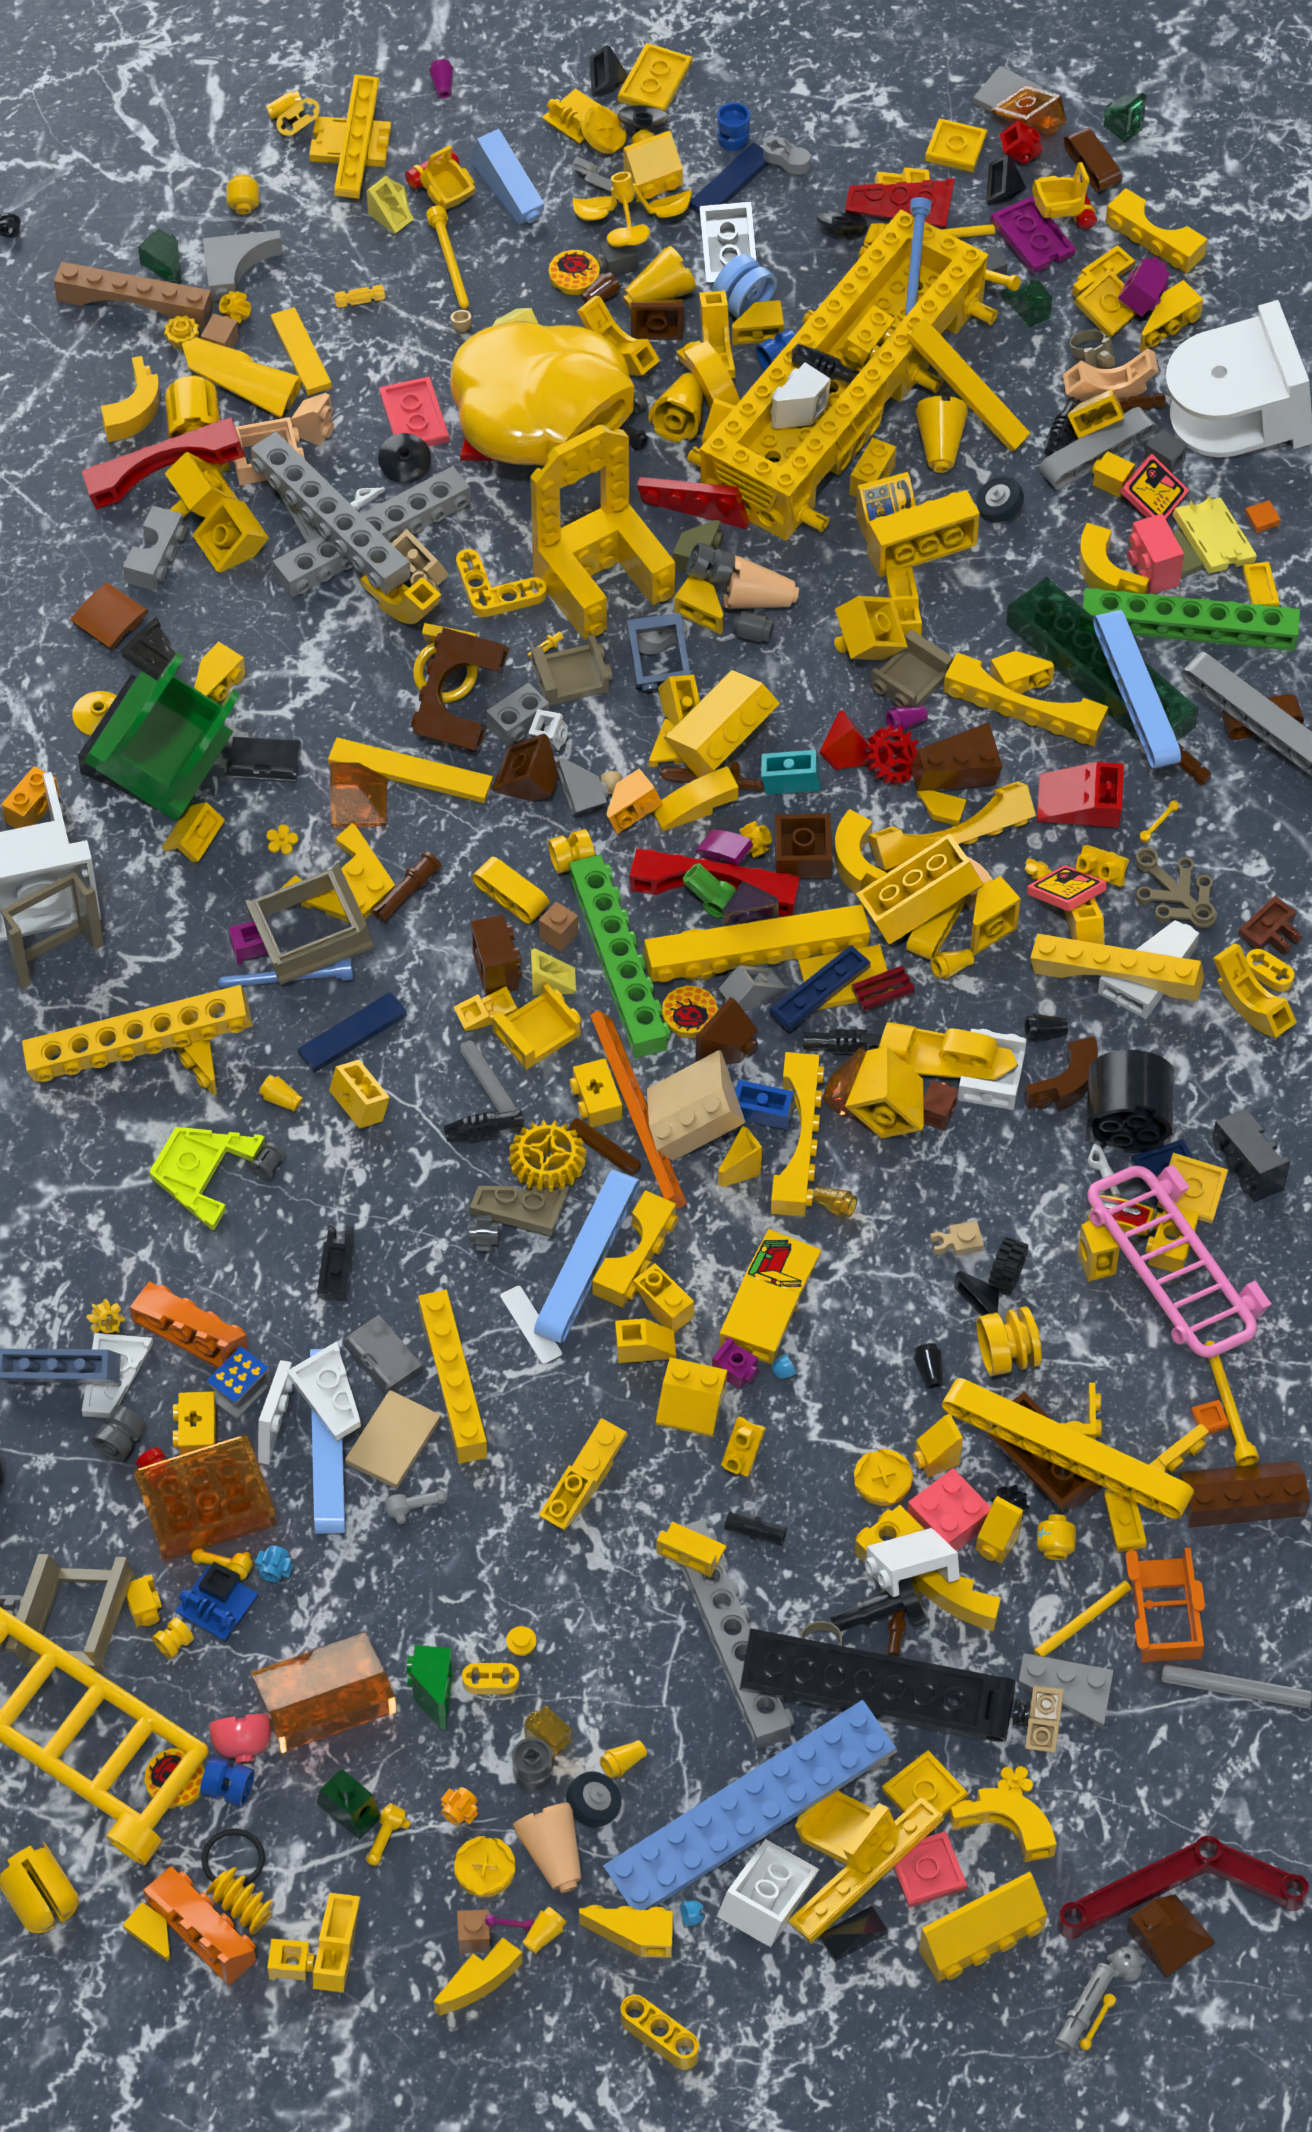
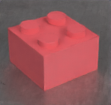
[1127,514,1184,594]
[907,1468,991,1551]

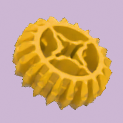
[509,1119,586,1193]

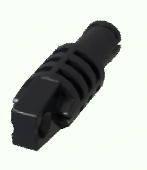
[791,344,860,385]
[1044,397,1082,456]
[803,1028,882,1055]
[444,1108,524,1142]

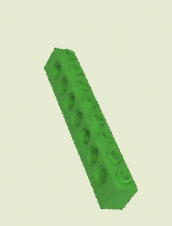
[1081,588,1300,651]
[569,855,671,1059]

